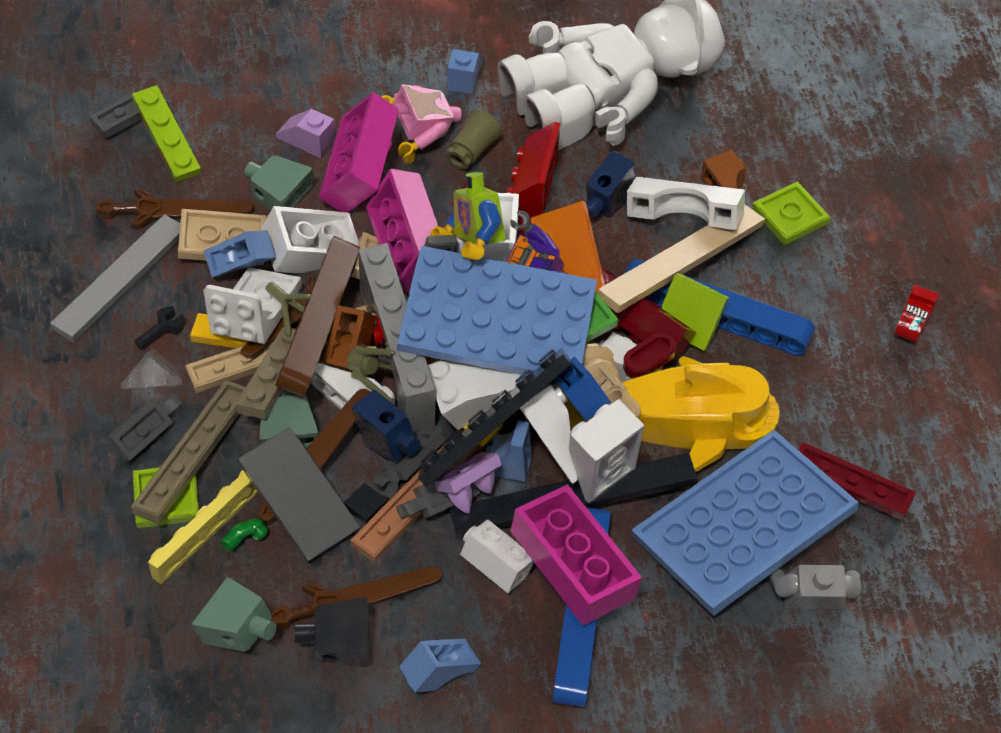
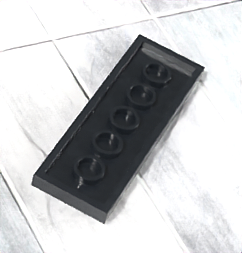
[418,348,571,488]

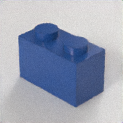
[553,356,611,421]

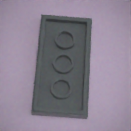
[237,427,360,563]

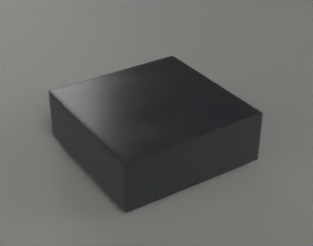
[343,483,388,524]

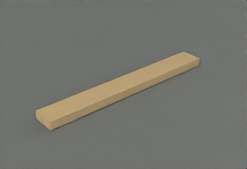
[597,204,765,313]
[185,293,408,393]

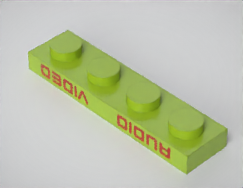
[132,85,201,183]

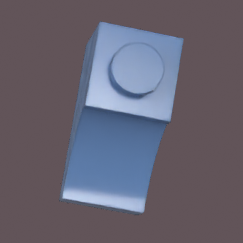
[204,230,276,278]
[486,420,533,482]
[399,638,481,692]

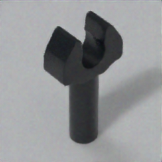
[134,306,185,349]

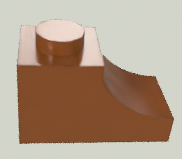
[701,150,746,189]
[323,305,376,369]

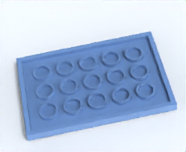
[397,246,597,381]
[632,430,859,616]

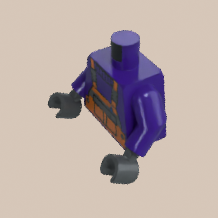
[505,211,567,274]

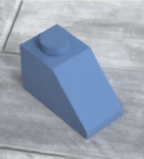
[447,49,484,94]

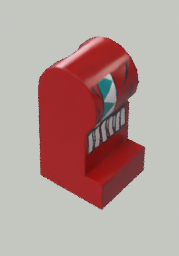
[894,285,939,343]

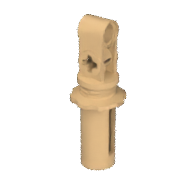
[582,342,641,417]

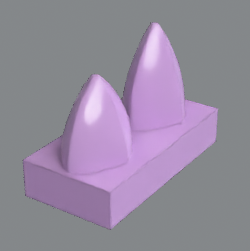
[434,452,502,514]

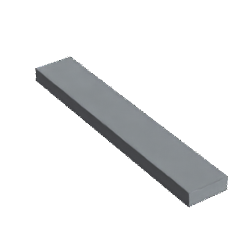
[50,214,180,343]

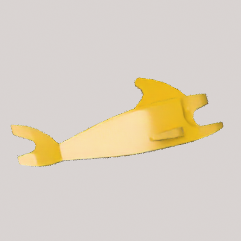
[525,356,780,472]

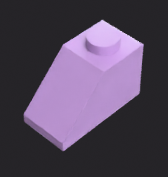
[276,109,336,158]

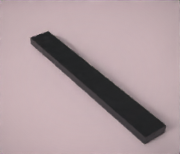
[449,452,698,538]

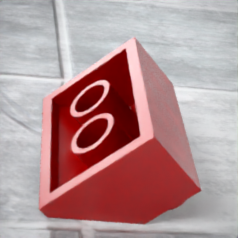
[507,122,560,217]

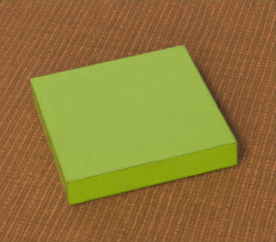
[752,181,831,245]
[661,273,730,351]
[133,467,199,528]

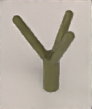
[265,282,311,337]

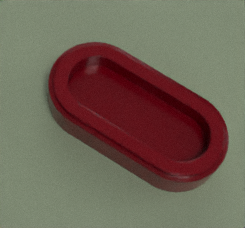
[623,333,676,378]

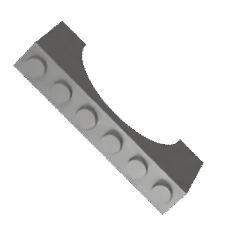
[358,243,436,432]

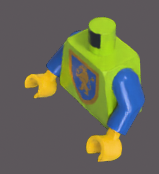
[430,172,506,260]

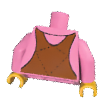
[382,84,462,164]

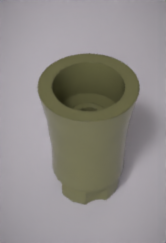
[446,109,502,170]

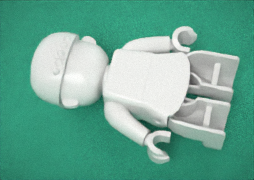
[498,0,725,150]

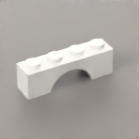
[627,177,745,230]

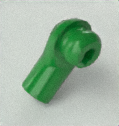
[220,518,268,552]

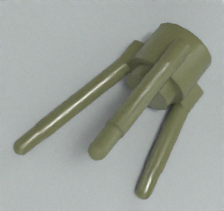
[347,345,395,402]

